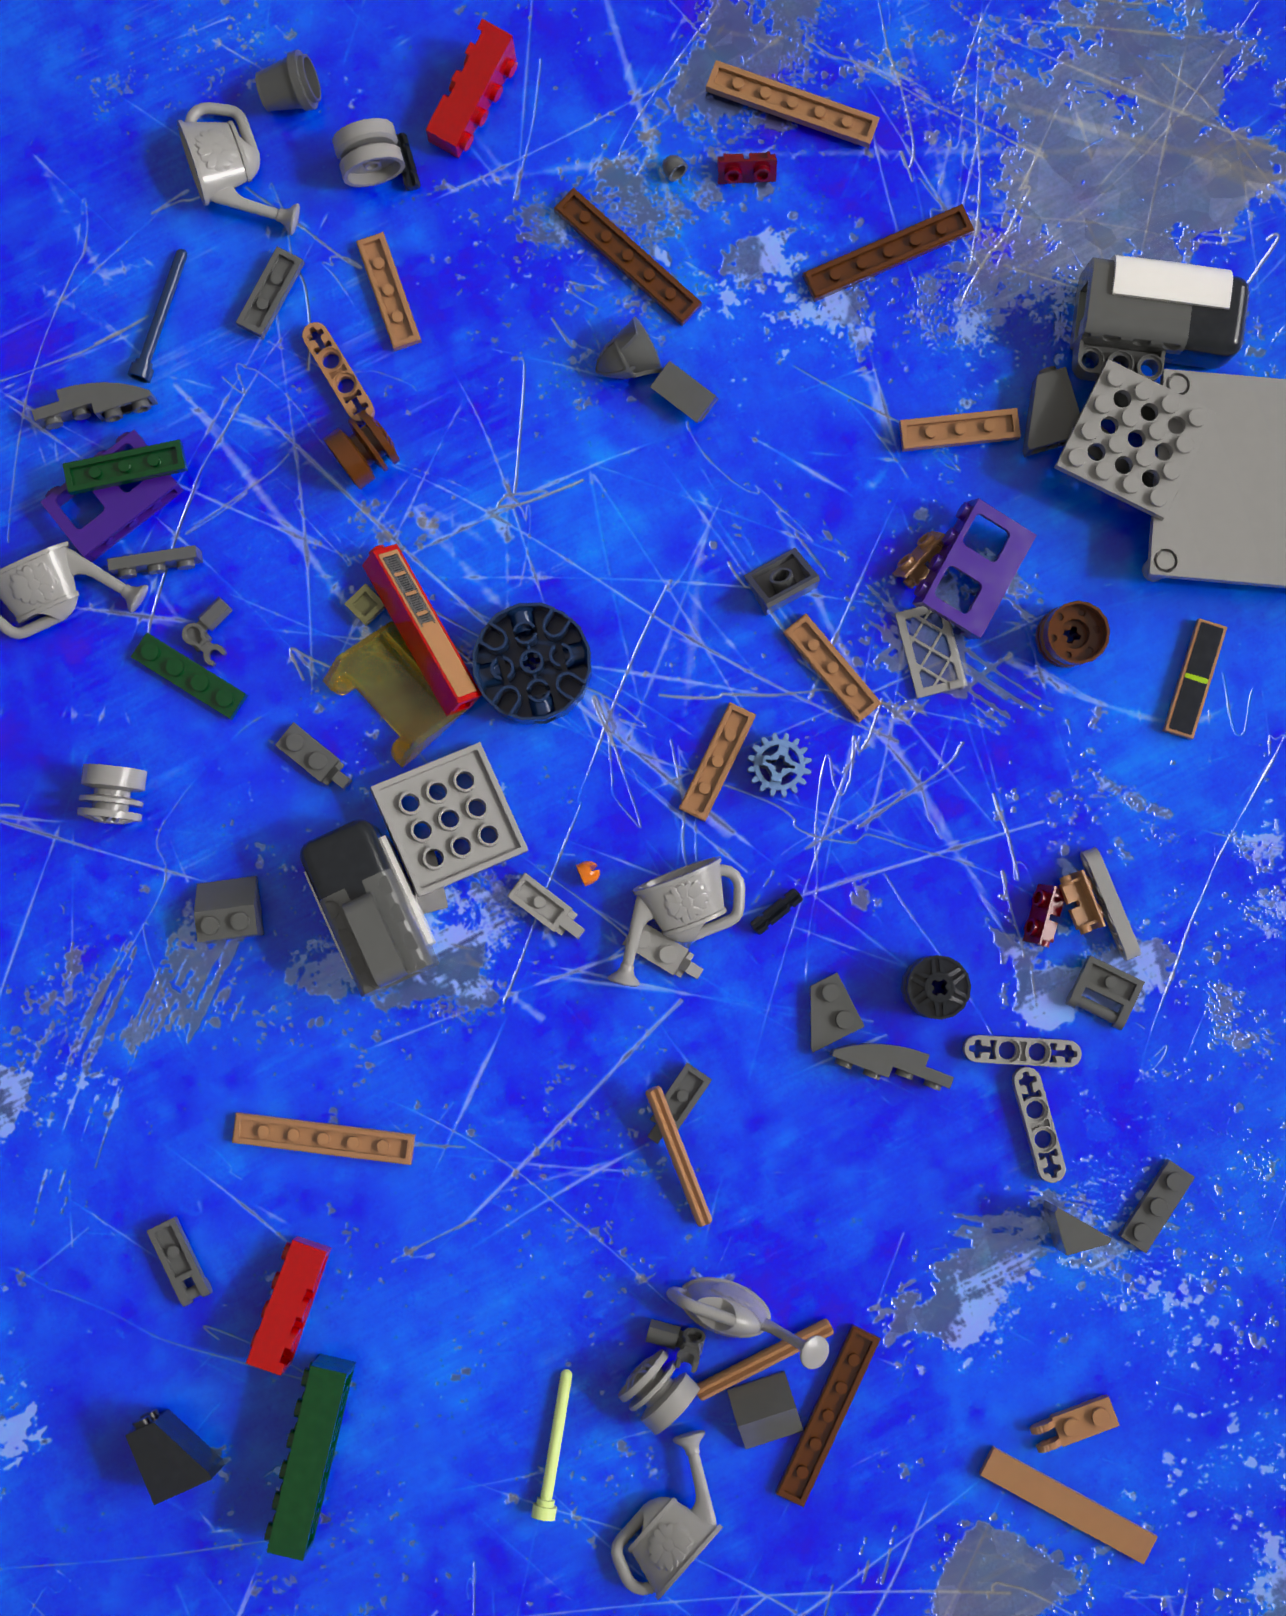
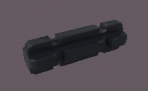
[396,133,421,191]
[750,888,803,935]

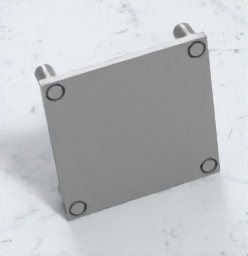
[1142,369,1286,588]

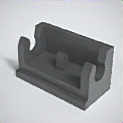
[650,360,719,423]

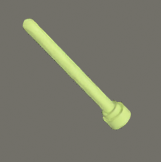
[531,1369,573,1521]

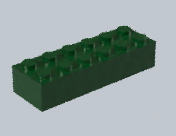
[264,1354,356,1561]

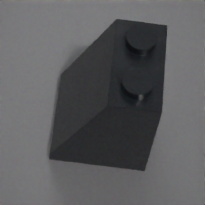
[125,1409,225,1505]

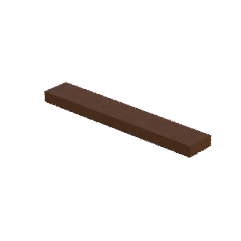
[554,187,702,326]
[802,204,974,302]
[775,1324,881,1507]

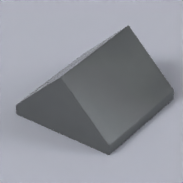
[744,548,820,616]
[1043,1200,1112,1255]
[727,1371,804,1449]

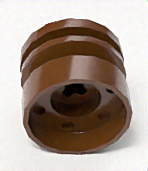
[323,409,400,490]
[1035,601,1110,668]

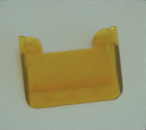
[323,621,468,767]

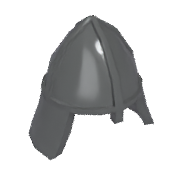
[595,317,662,380]

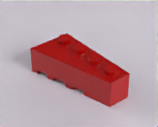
[426,18,518,158]
[245,1236,332,1376]

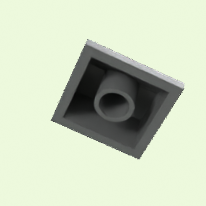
[194,876,264,943]

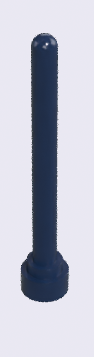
[128,249,187,383]

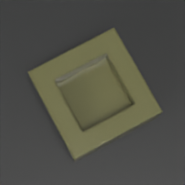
[344,583,385,626]

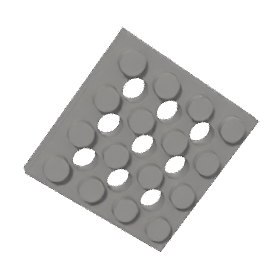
[1054,359,1216,521]
[370,742,528,898]

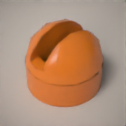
[575,861,600,887]

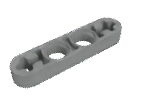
[1080,847,1141,961]
[962,1035,1082,1067]
[1012,1066,1066,1183]

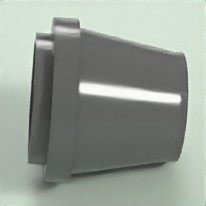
[255,49,321,112]

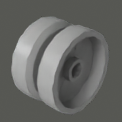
[332,118,405,187]

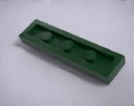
[63,439,188,495]
[131,632,248,720]

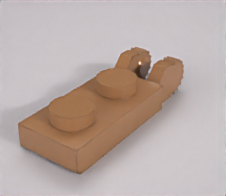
[1030,1394,1120,1453]

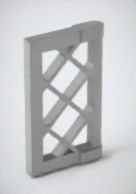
[895,600,968,699]

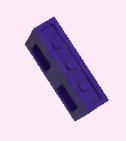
[40,430,184,562]
[912,498,1037,639]

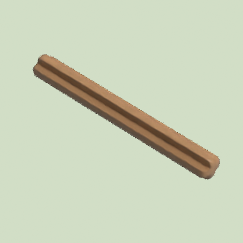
[646,1086,712,1227]
[697,1319,834,1401]

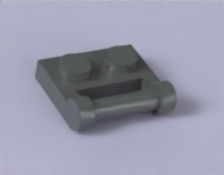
[1065,955,1145,1030]

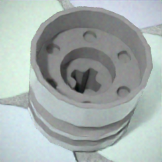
[77,764,147,825]
[618,1349,700,1435]

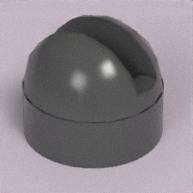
[662,155,688,182]

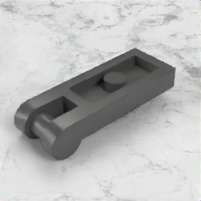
[147,1216,212,1307]

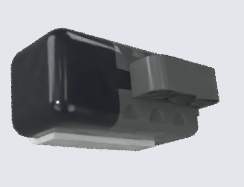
[1070,255,1250,382]
[300,819,440,997]

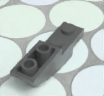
[31,382,158,430]
[829,1043,954,1091]

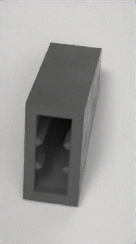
[1022,366,1080,457]

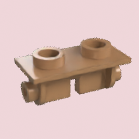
[892,531,945,589]
[1058,869,1106,935]

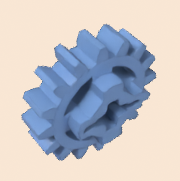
[747,733,812,798]

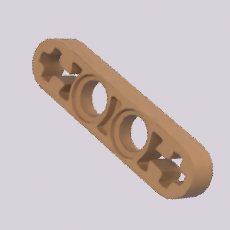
[302,322,375,425]

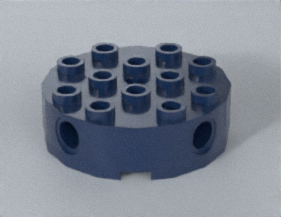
[472,603,592,724]

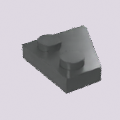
[810,972,864,1052]

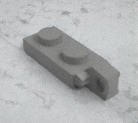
[507,873,585,939]
[623,924,704,979]

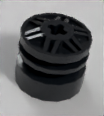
[901,955,971,1020]

